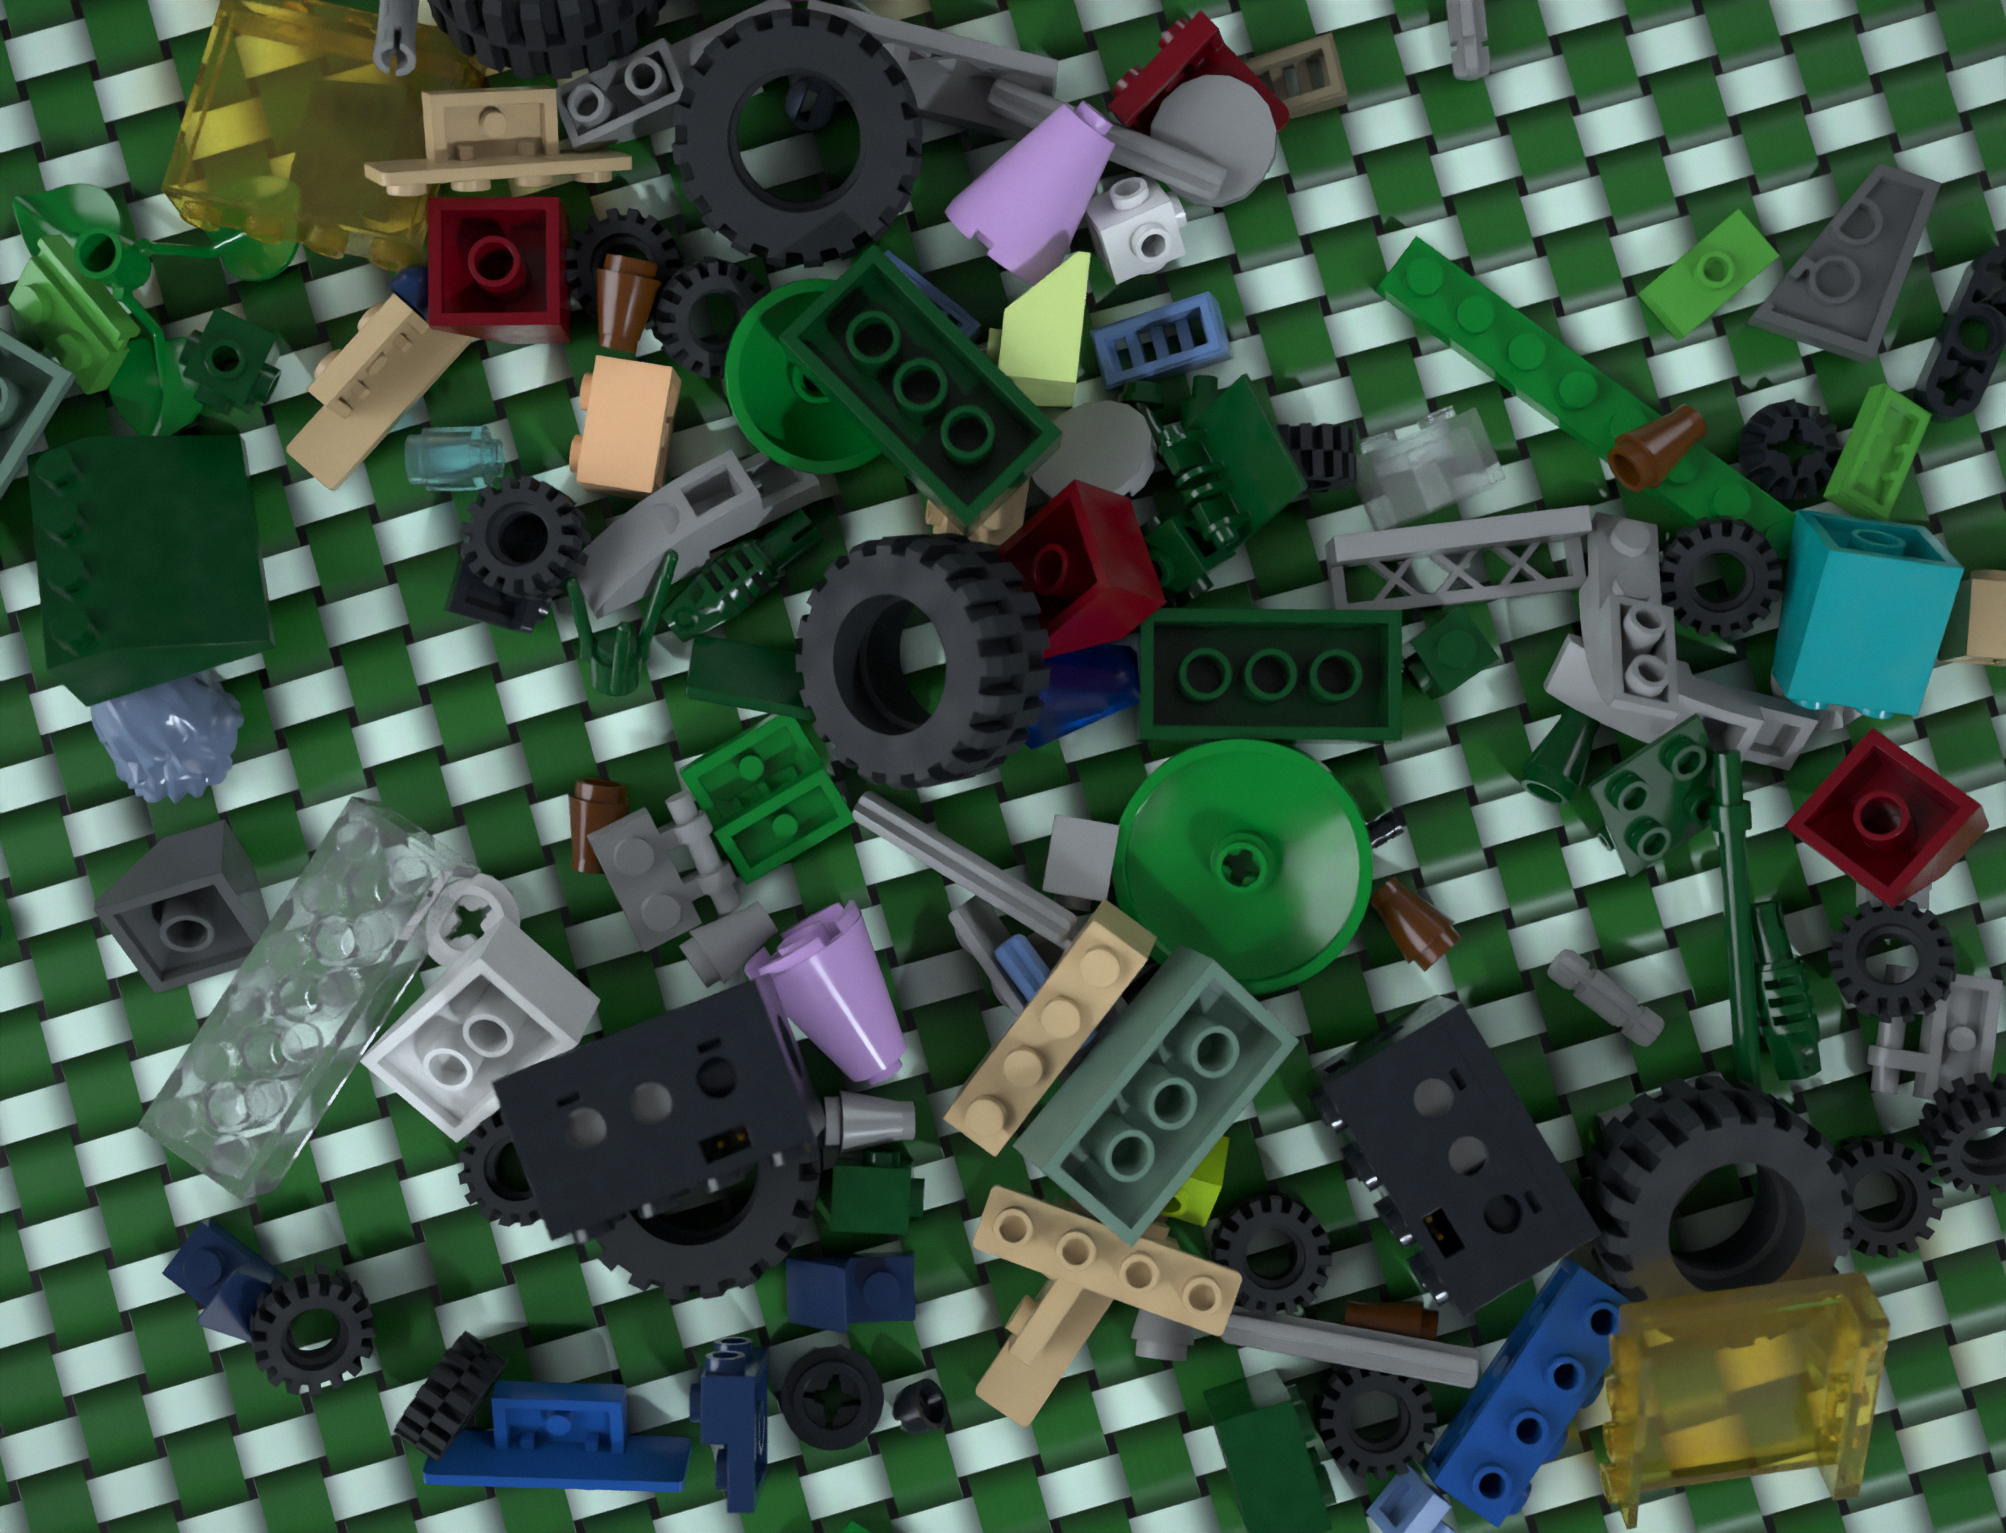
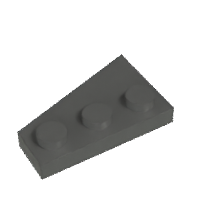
[1746,163,1941,365]

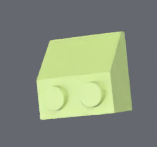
[987,251,1091,409]

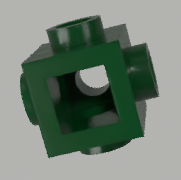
[179,306,283,416]
[1140,508,1236,607]

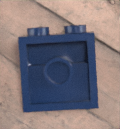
[689,1337,769,1513]

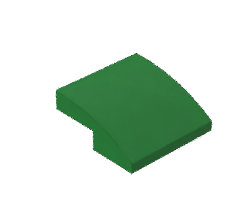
[680,714,855,885]

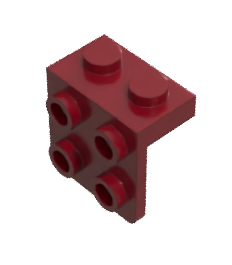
[1108,10,1290,137]

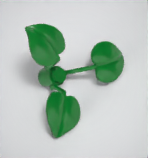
[12,178,304,436]

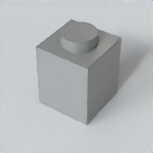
[1042,814,1120,912]

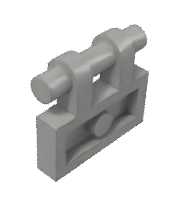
[586,791,741,953]
[1867,964,2003,1101]

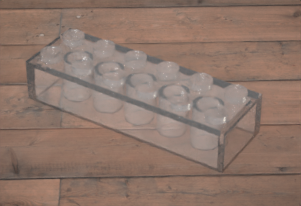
[137,796,482,1200]

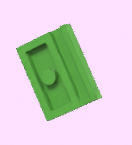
[8,234,141,395]

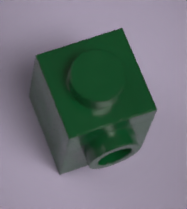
[1402,605,1500,700]
[830,1148,925,1235]

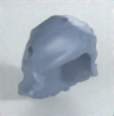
[90,670,244,804]

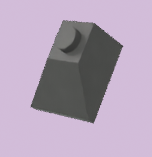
[94,819,277,994]

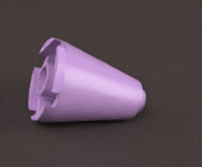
[945,100,1116,286]
[744,900,907,1085]

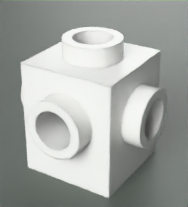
[1084,175,1187,285]

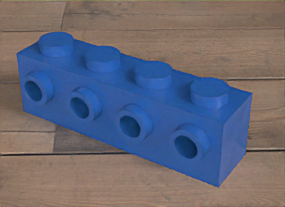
[1421,1256,1643,1528]

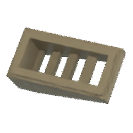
[1243,32,1350,119]

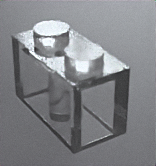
[1355,406,1506,531]

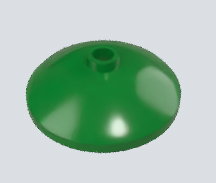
[724,278,882,474]

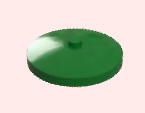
[1112,738,1373,995]

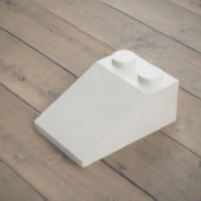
[360,916,601,1143]

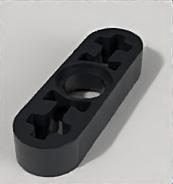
[1913,246,2006,423]

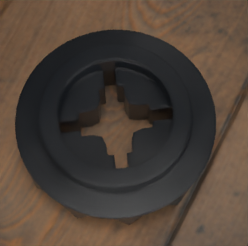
[1738,398,1843,501]
[781,1344,884,1451]

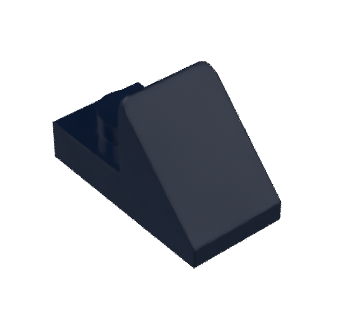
[162,1218,291,1343]
[786,1251,916,1333]

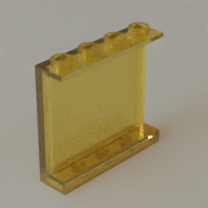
[161,0,487,272]
[1600,1271,1890,1529]

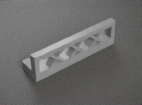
[798,0,1059,142]
[1324,505,1592,611]

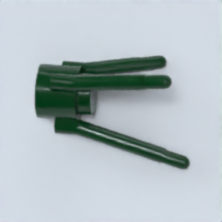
[566,551,679,697]

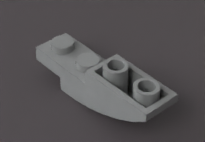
[556,0,795,152]
[572,449,822,619]
[1579,512,1679,720]
[1543,633,1819,771]

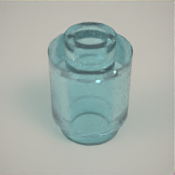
[405,426,505,492]

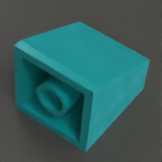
[1772,509,1964,719]

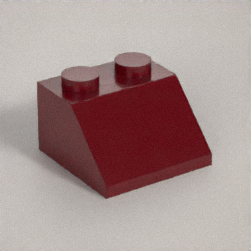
[428,197,571,344]
[996,479,1166,659]
[1784,728,1990,909]

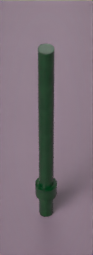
[1710,750,1762,1090]

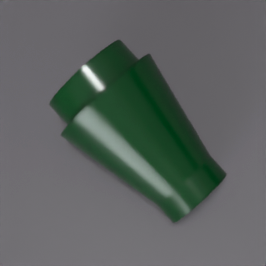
[1521,707,1600,806]

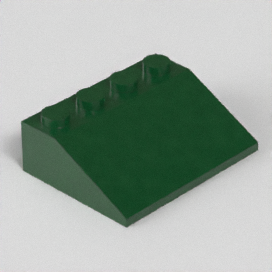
[27,435,276,707]

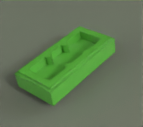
[1638,209,1780,342]
[1823,383,1932,521]

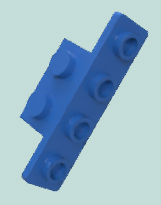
[423,1381,692,1492]

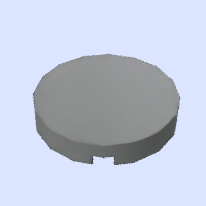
[1150,75,1278,207]
[1032,400,1157,502]

